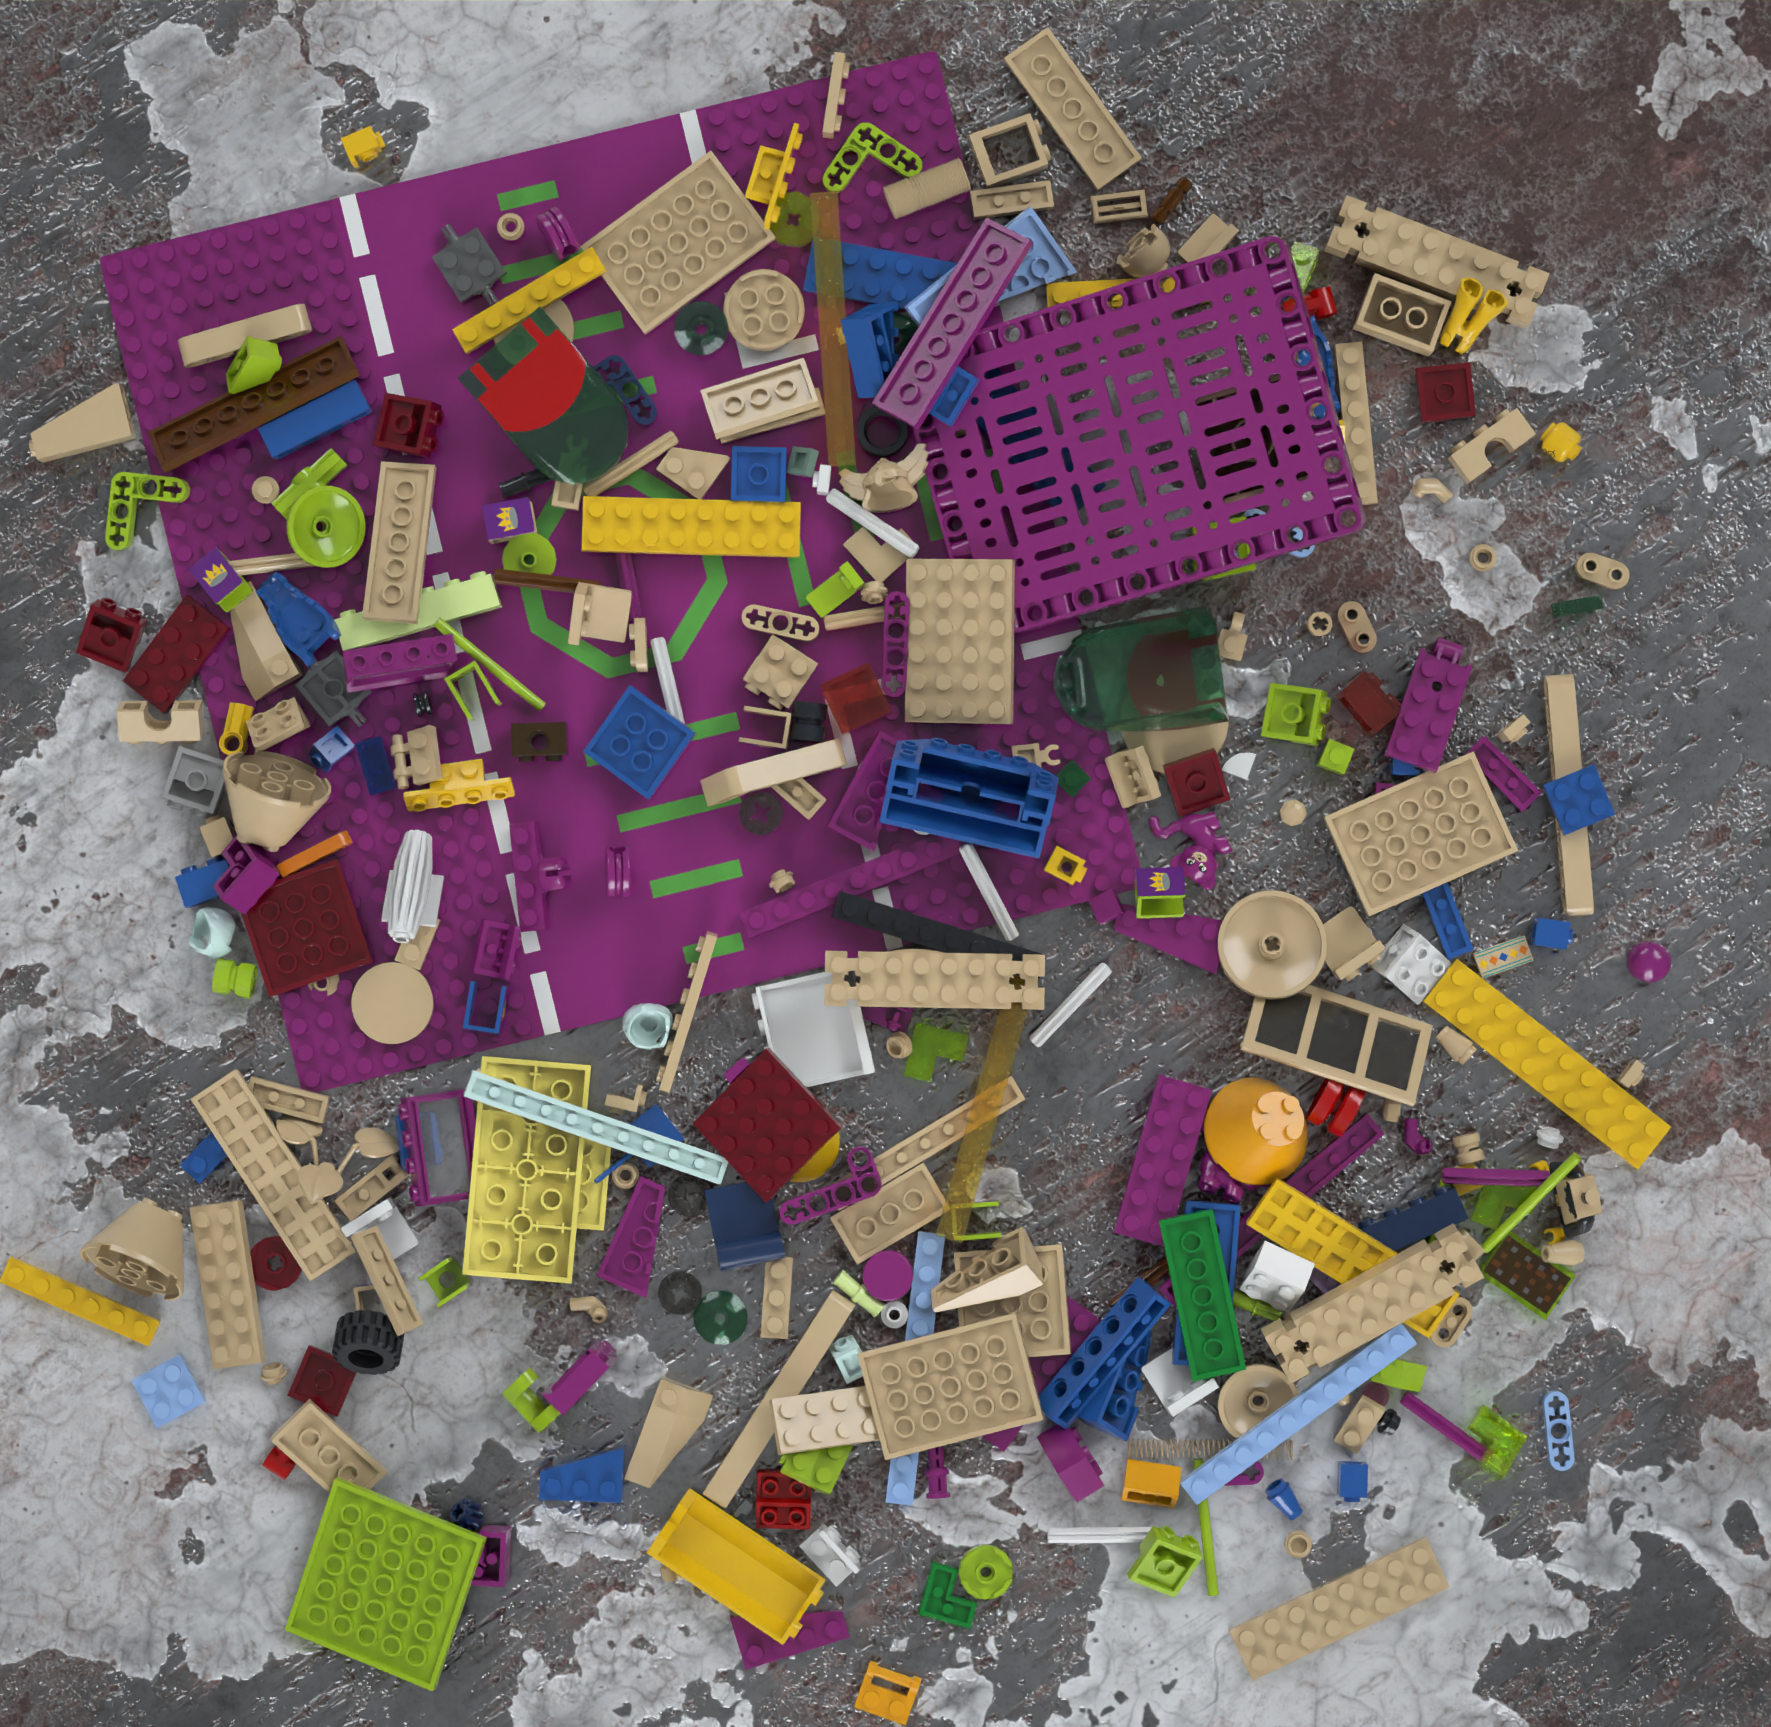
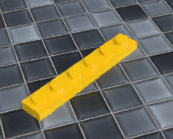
[452,247,607,354]
[1046,278,1210,308]
[0,1256,161,1346]

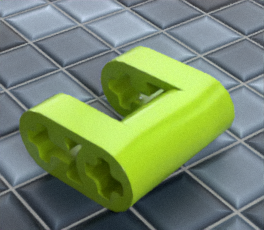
[502,1367,561,1433]

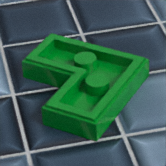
[918,1561,978,1629]

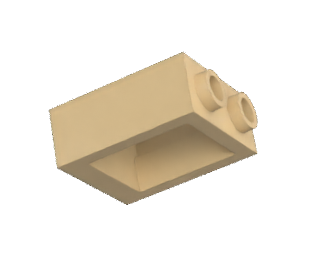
[969,113,1051,189]

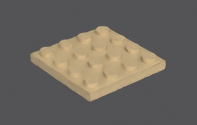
[954,1244,1071,1357]

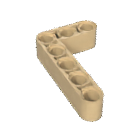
[700,738,848,807]

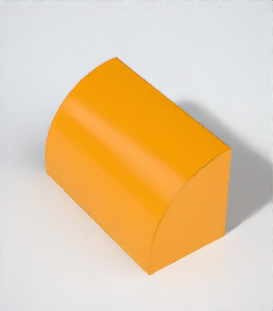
[1121,1459,1181,1509]

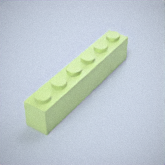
[334,571,502,651]

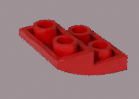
[756,1469,811,1530]

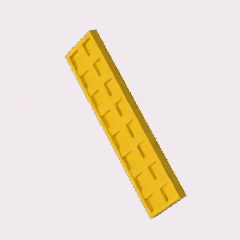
[582,496,801,558]
[1246,1177,1460,1338]

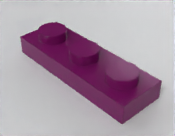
[1464,735,1542,812]

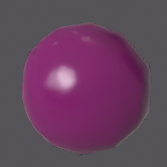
[1626,941,1672,983]

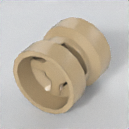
[1452,1132,1485,1165]

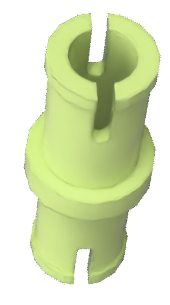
[833,1270,885,1317]

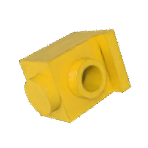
[341,126,386,168]
[1043,846,1088,885]

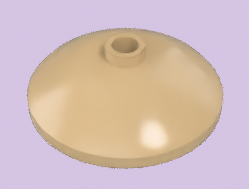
[1218,1364,1299,1439]

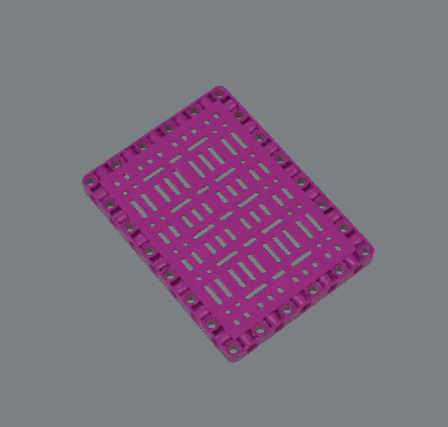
[913,236,1366,635]

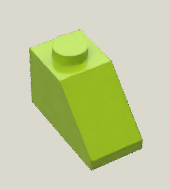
[225,336,282,394]
[1369,1358,1427,1392]

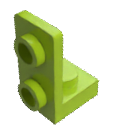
[806,561,864,618]

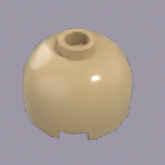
[1117,224,1170,278]

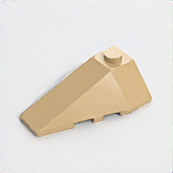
[230,581,304,702]
[931,1227,1043,1312]
[624,1376,714,1488]

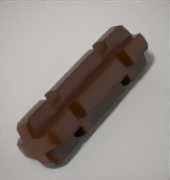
[1151,176,1193,225]

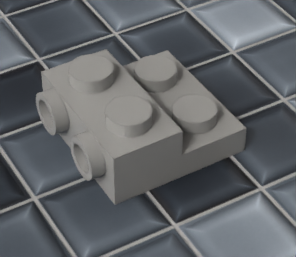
[161,746,225,819]

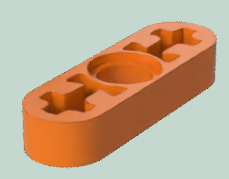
[277,830,353,878]

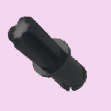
[498,465,553,499]

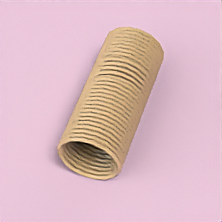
[883,158,971,219]

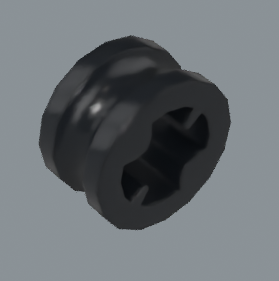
[413,690,433,717]

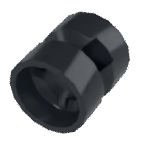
[789,701,828,743]

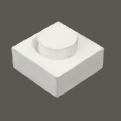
[812,464,831,496]

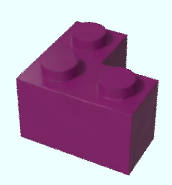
[213,835,280,915]
[1037,1424,1105,1503]
[471,1525,512,1587]

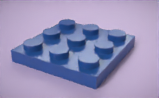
[583,685,696,799]

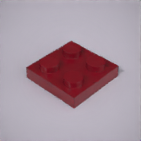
[1415,362,1476,423]
[1162,748,1230,817]
[287,1345,357,1417]

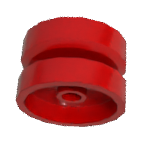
[1306,1078,1366,1138]

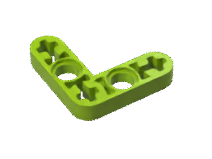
[823,123,922,194]
[105,472,190,551]

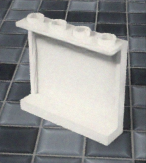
[752,971,875,1087]

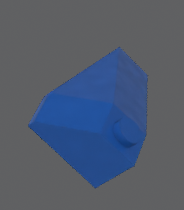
[1077,1330,1152,1442]

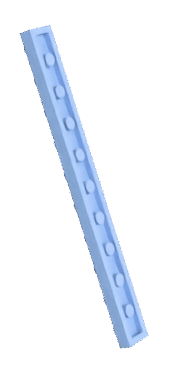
[885,1231,945,1506]
[1180,1323,1417,1505]

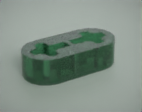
[1551,595,1604,618]

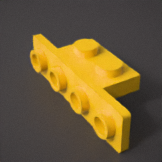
[745,123,803,230]
[403,759,515,812]

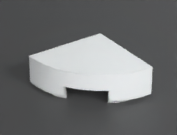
[1222,753,1256,780]

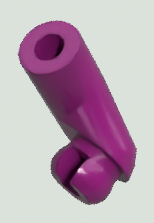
[1404,1118,1432,1155]

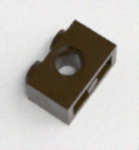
[511,722,569,762]

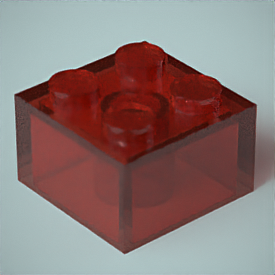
[819,662,892,736]
[1335,670,1401,736]

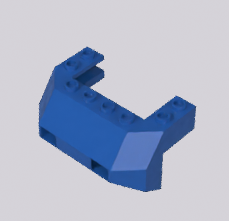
[879,738,1058,858]

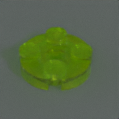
[770,191,820,247]

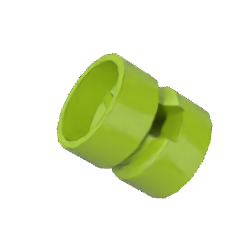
[212,958,258,999]

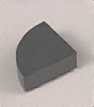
[731,1496,754,1522]

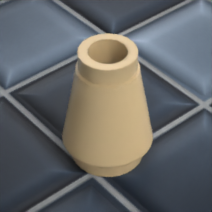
[1436,1026,1477,1065]
[1541,1239,1584,1266]

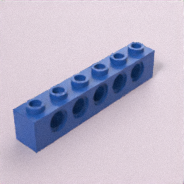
[1039,1276,1171,1430]

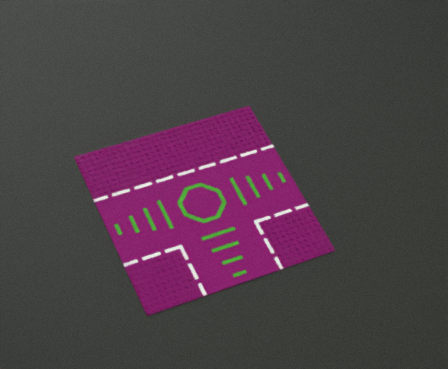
[100,51,1140,1093]

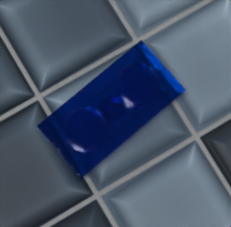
[355,736,397,796]

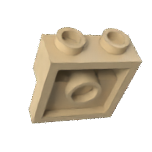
[743,634,818,710]

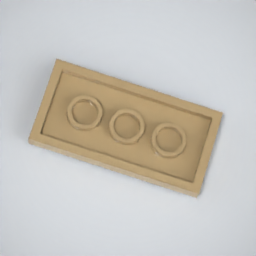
[700,358,820,439]
[830,1162,951,1265]
[769,1386,880,1455]
[270,1399,388,1494]

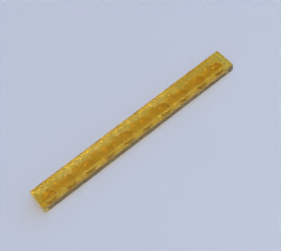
[810,191,856,467]
[936,975,1028,1243]

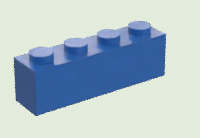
[258,380,373,461]

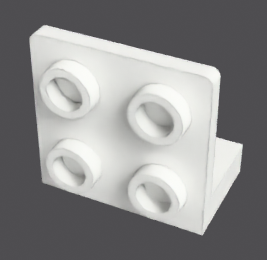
[1370,924,1451,1005]
[341,1197,419,1260]
[1141,1347,1219,1417]
[799,1523,860,1587]

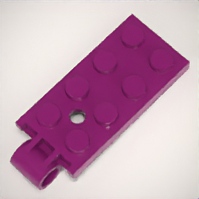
[1384,637,1473,773]

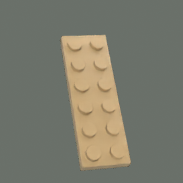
[1004,27,1142,191]
[362,461,437,624]
[189,1200,266,1369]

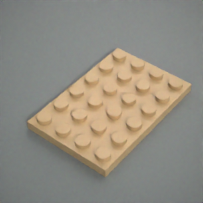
[580,151,776,335]
[905,559,1015,724]
[1323,751,1518,917]
[857,1312,1044,1460]

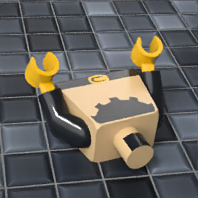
[1529,1160,1602,1245]

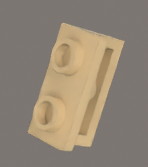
[1105,745,1161,808]

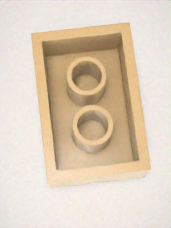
[1353,273,1452,357]

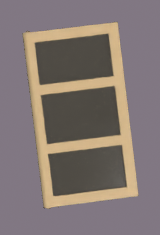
[1240,985,1433,1106]

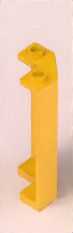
[647,1488,826,1645]

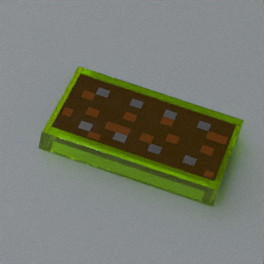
[1480,1231,1576,1320]

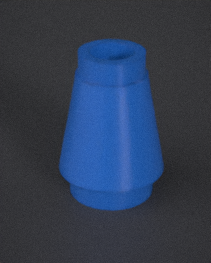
[1265,1478,1303,1520]

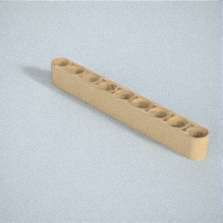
[1544,674,1594,916]
[702,1290,856,1509]

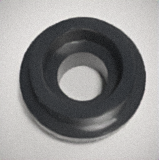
[1377,1409,1401,1436]

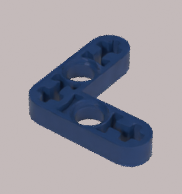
[567,355,657,426]

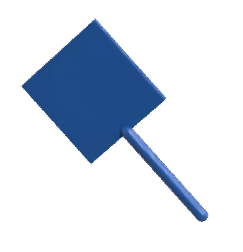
[594,1104,685,1184]

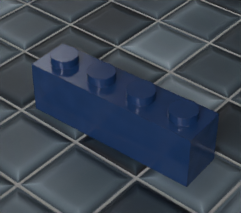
[1357,1184,1469,1251]

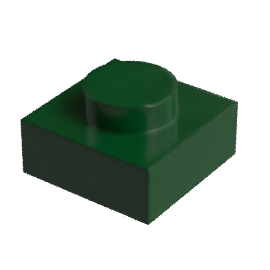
[1056,760,1091,798]

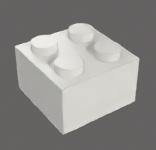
[1239,1241,1315,1313]

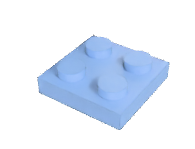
[131,1354,206,1428]

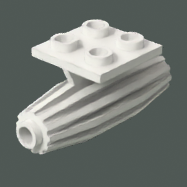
[381,830,444,943]

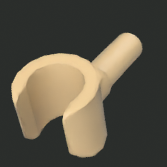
[660,1566,684,1582]

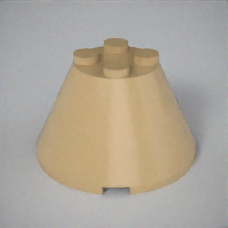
[222,750,331,852]
[80,1198,184,1301]

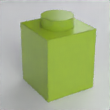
[1316,739,1355,776]

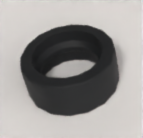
[857,406,908,458]

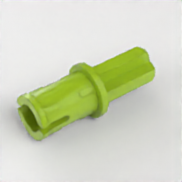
[1233,1288,1283,1321]

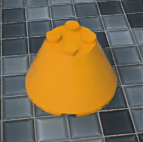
[1204,1077,1308,1186]

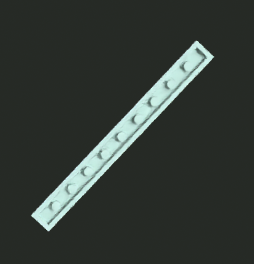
[463,1070,728,1185]

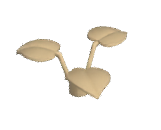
[275,1115,399,1204]

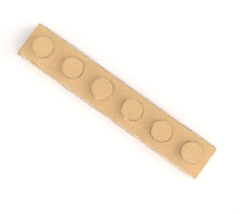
[1334,342,1378,505]
[656,931,718,1093]

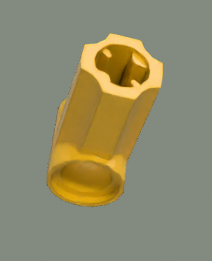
[219,702,254,756]

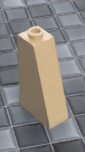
[29,383,137,463]

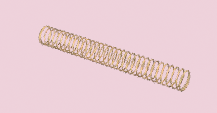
[1128,1438,1293,1460]

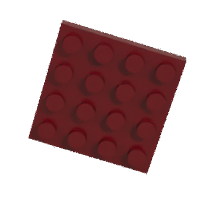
[241,859,374,997]
[692,1048,843,1202]

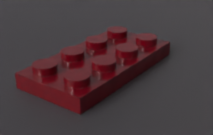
[123,595,231,714]

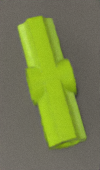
[272,448,348,520]

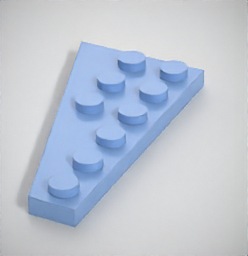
[905,207,1077,327]

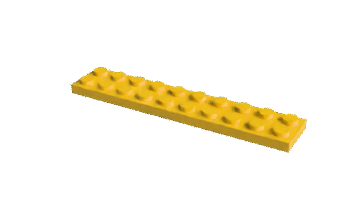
[1422,959,1671,1170]

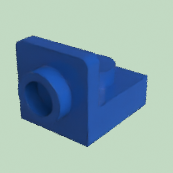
[309,726,355,773]

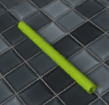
[433,618,546,711]
[1480,1152,1582,1253]
[1192,1458,1219,1596]

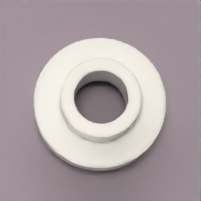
[1536,1126,1564,1149]
[881,1301,908,1328]

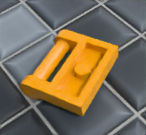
[854,1660,922,1725]

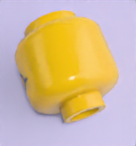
[1540,422,1582,462]

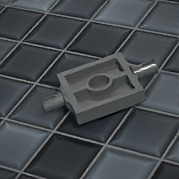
[432,224,507,307]
[295,650,373,728]

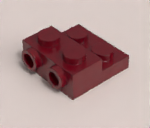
[373,393,444,458]
[76,598,148,673]

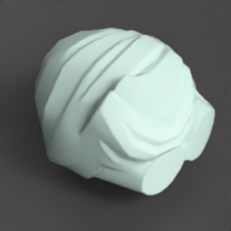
[188,907,235,959]
[623,1003,673,1050]

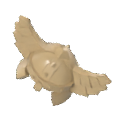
[839,444,929,513]

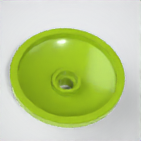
[286,486,365,568]

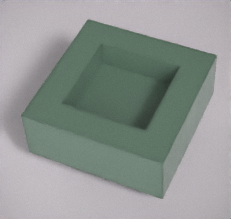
[786,446,819,477]

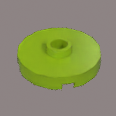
[502,533,557,575]
[958,1544,1013,1600]

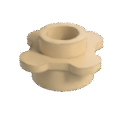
[861,581,888,604]

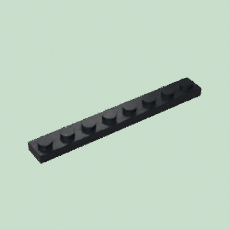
[831,891,1046,981]

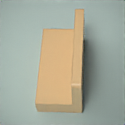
[1178,214,1239,263]

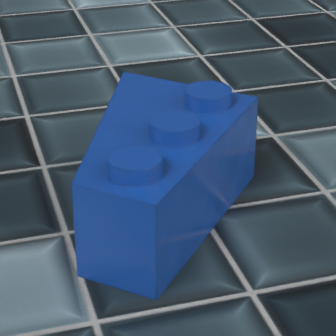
[841,302,899,398]
[539,1445,626,1503]

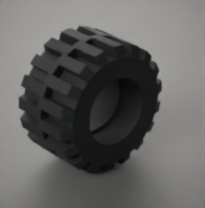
[332,1310,405,1375]

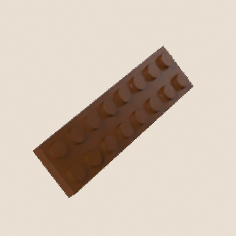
[148,335,360,473]

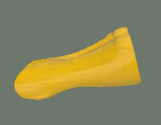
[1439,277,1508,355]

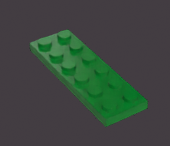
[1158,1208,1246,1381]

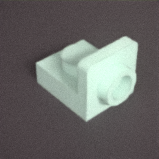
[829,1335,863,1384]

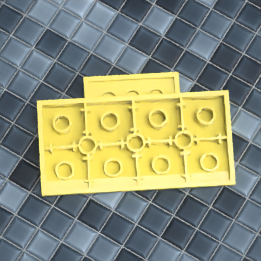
[462,1056,611,1284]

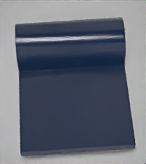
[704,1182,785,1271]

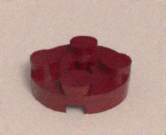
[250,1236,302,1291]

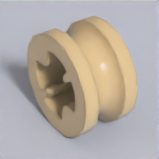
[1307,612,1332,636]

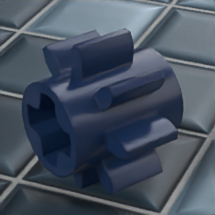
[450,1498,484,1531]

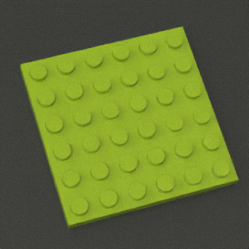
[284,1477,487,1691]

